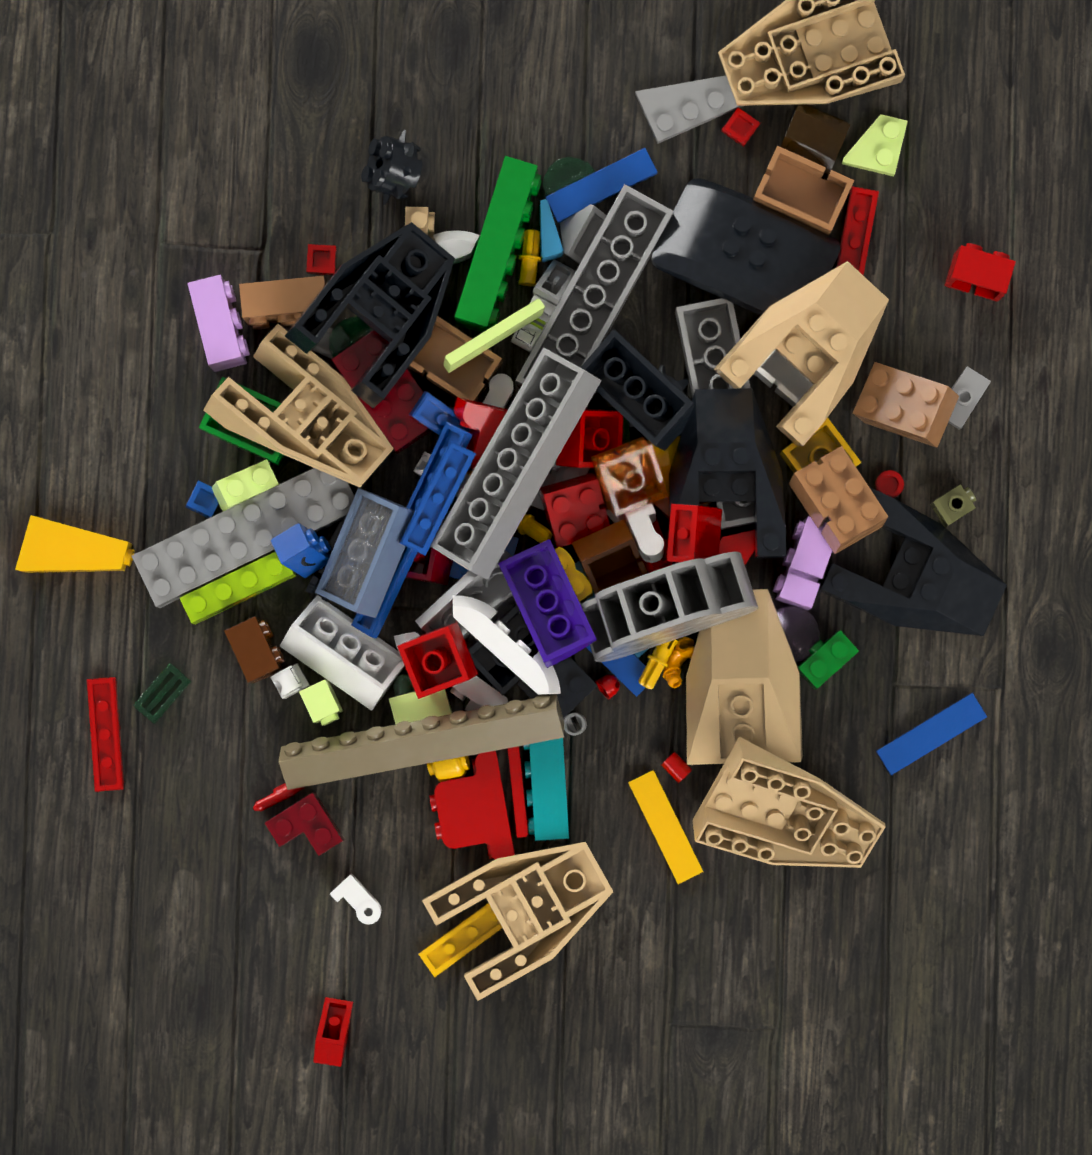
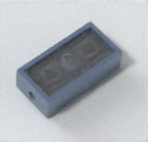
[315,488,415,618]

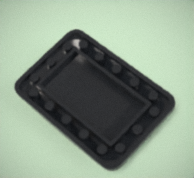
[651,178,840,315]

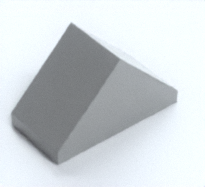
[533,259,576,306]

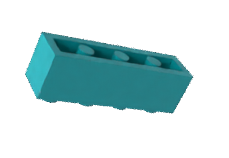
[524,738,569,841]

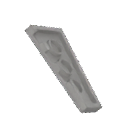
[635,76,745,144]

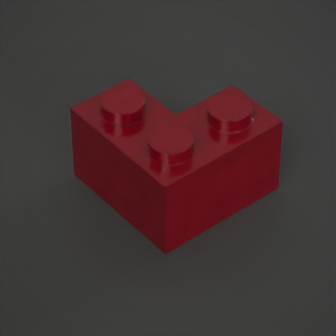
[265,792,345,856]

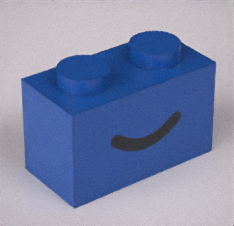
[271,523,331,578]

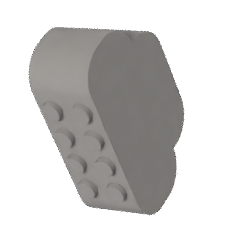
[580,552,758,662]

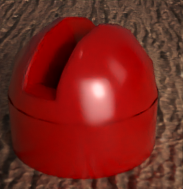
[595,674,620,699]

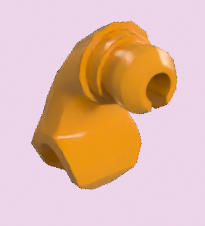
[663,637,695,688]

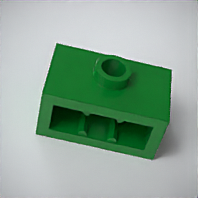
[798,630,859,690]

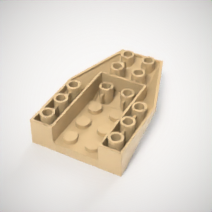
[718,0,905,106]
[686,589,803,765]
[692,737,886,868]

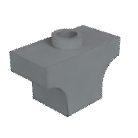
[948,366,991,430]

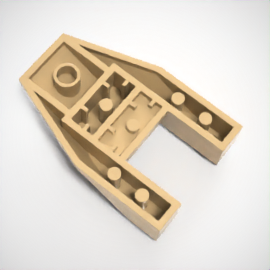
[714,261,889,446]
[203,324,394,487]
[422,842,613,1001]

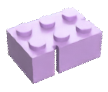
[188,275,250,372]
[773,516,832,611]

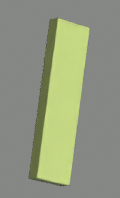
[444,299,545,373]

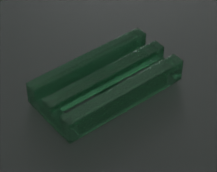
[133,663,192,724]

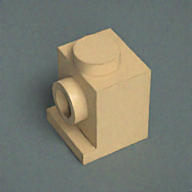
[405,207,435,240]

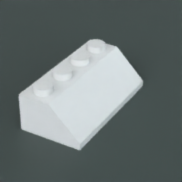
[280,595,405,711]

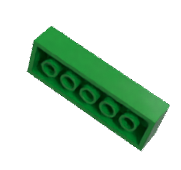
[455,156,542,333]

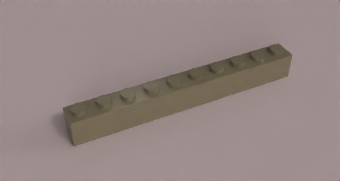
[279,694,564,790]

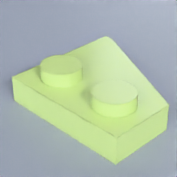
[842,114,908,177]

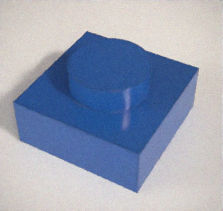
[185,480,218,518]

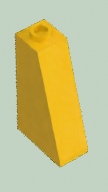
[15,515,135,573]

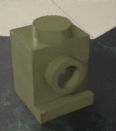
[930,484,977,527]

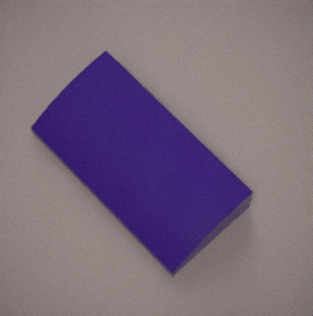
[498,539,597,668]

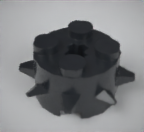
[361,130,422,205]

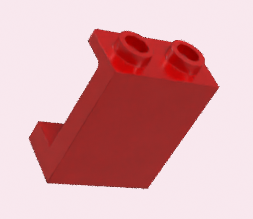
[667,504,722,562]

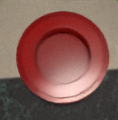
[875,470,904,498]

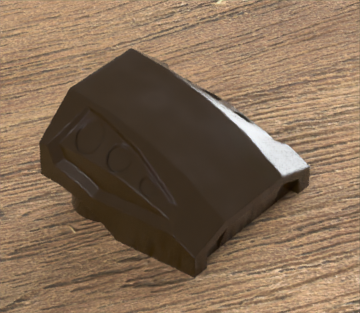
[781,104,851,176]

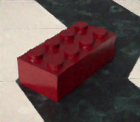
[332,330,432,455]

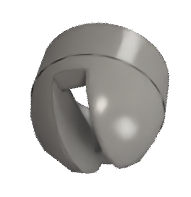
[564,712,587,736]

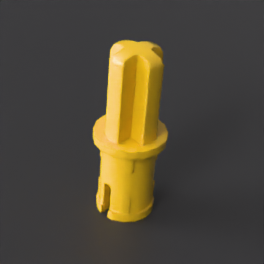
[518,229,541,286]
[517,514,552,543]
[638,639,678,689]

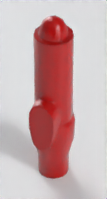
[253,783,305,812]

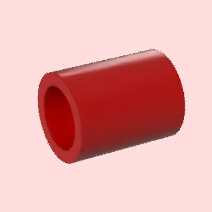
[661,751,692,783]

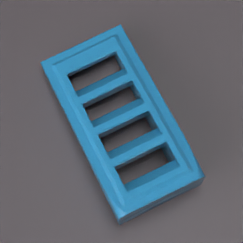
[540,199,564,262]

